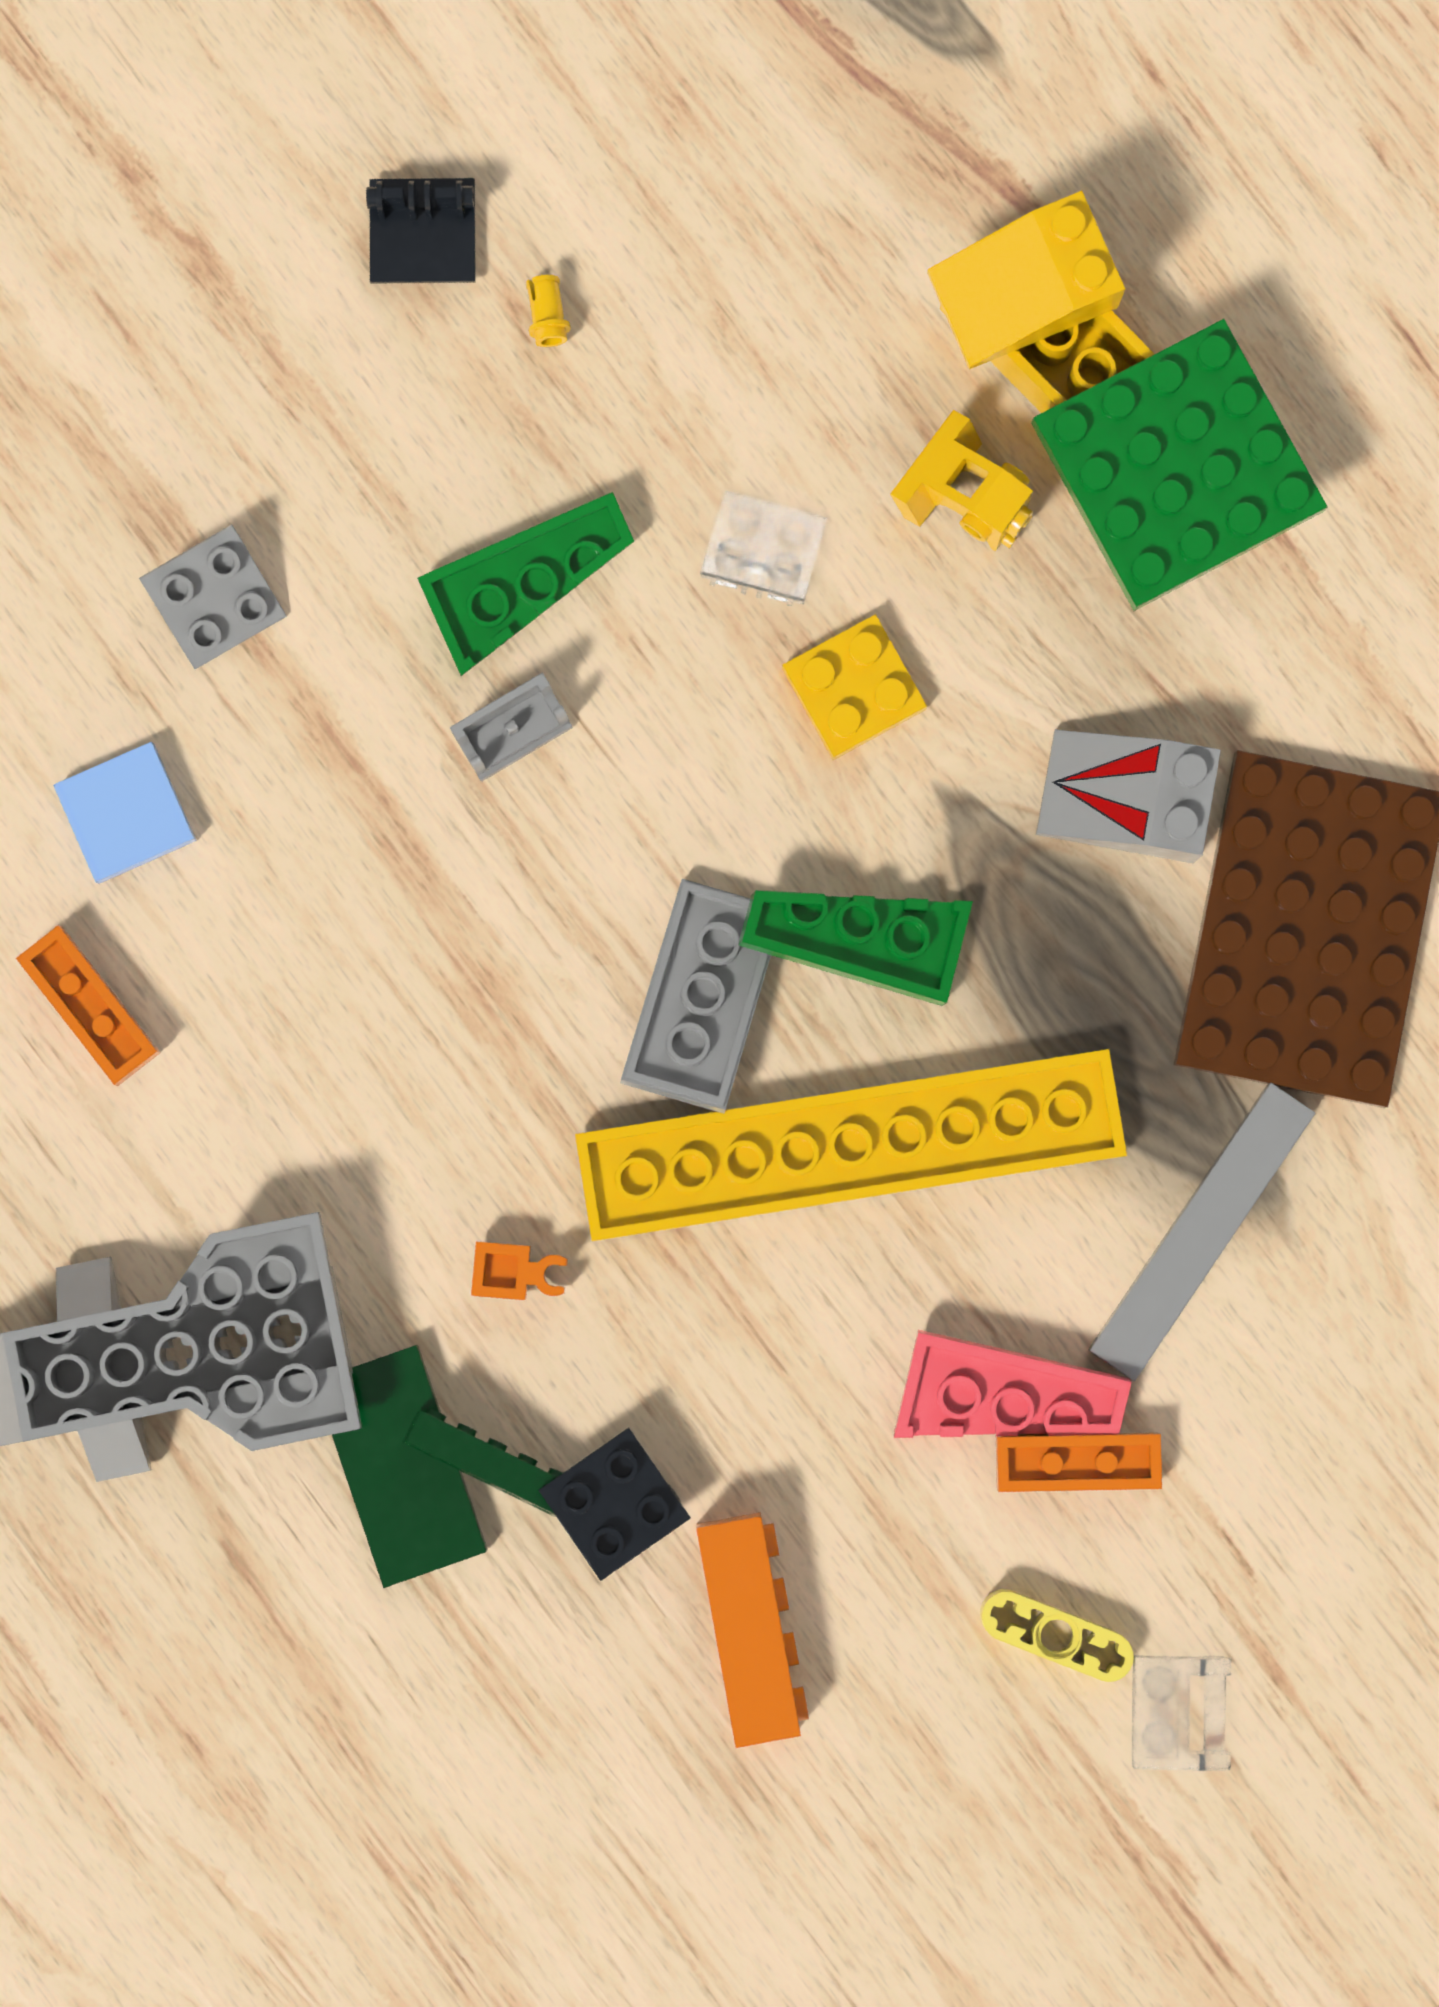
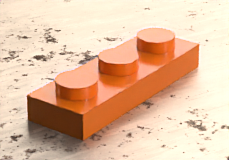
[16,925,160,1086]
[995,1433,1162,1492]

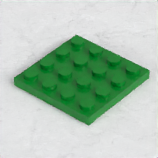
[1031,319,1328,611]

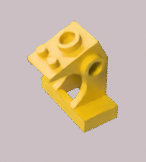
[890,410,1033,551]

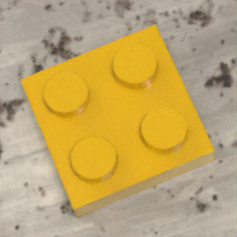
[782,614,927,760]

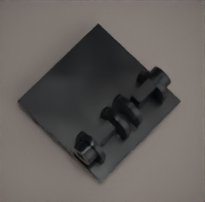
[366,178,476,284]
[538,1427,691,1581]

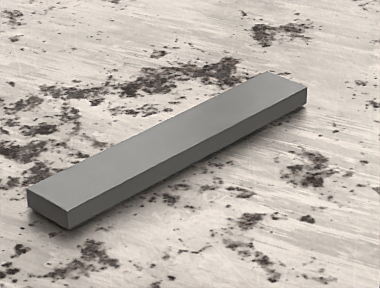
[1088,1083,1315,1381]

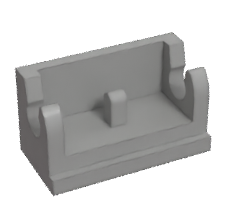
[450,672,573,782]

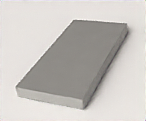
[621,879,771,1114]

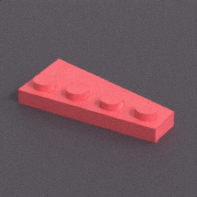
[894,1329,1132,1438]

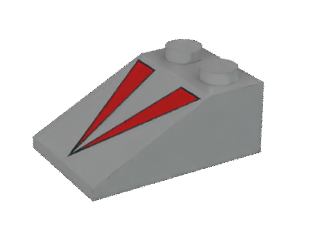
[1036,729,1221,863]

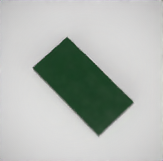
[332,1345,488,1588]

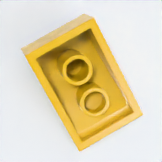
[927,190,1125,370]

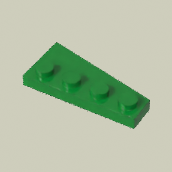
[417,492,634,677]
[738,890,973,1006]

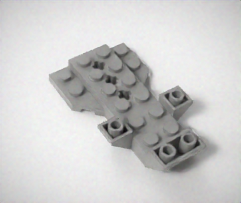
[0,1212,362,1482]

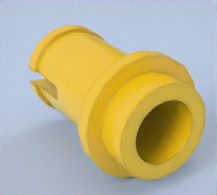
[526,275,571,347]

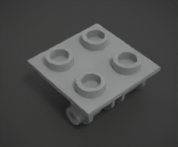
[139,524,287,669]

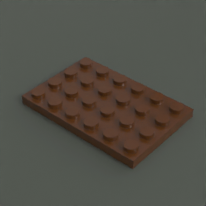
[1174,750,1439,1108]

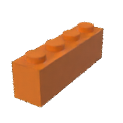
[696,1512,809,1748]

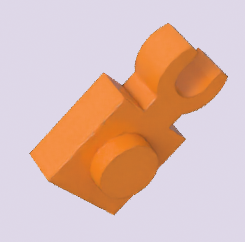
[471,1241,568,1300]

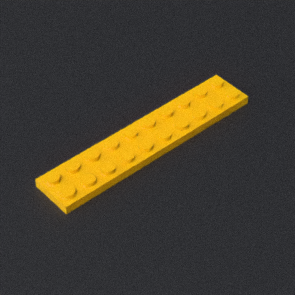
[575,1049,1127,1242]

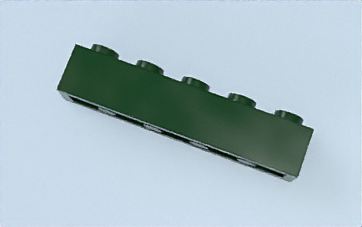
[402,1408,562,1517]

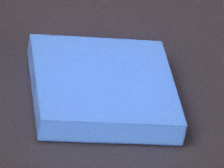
[53,742,197,884]

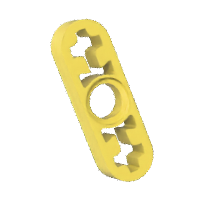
[980,1589,1134,1682]

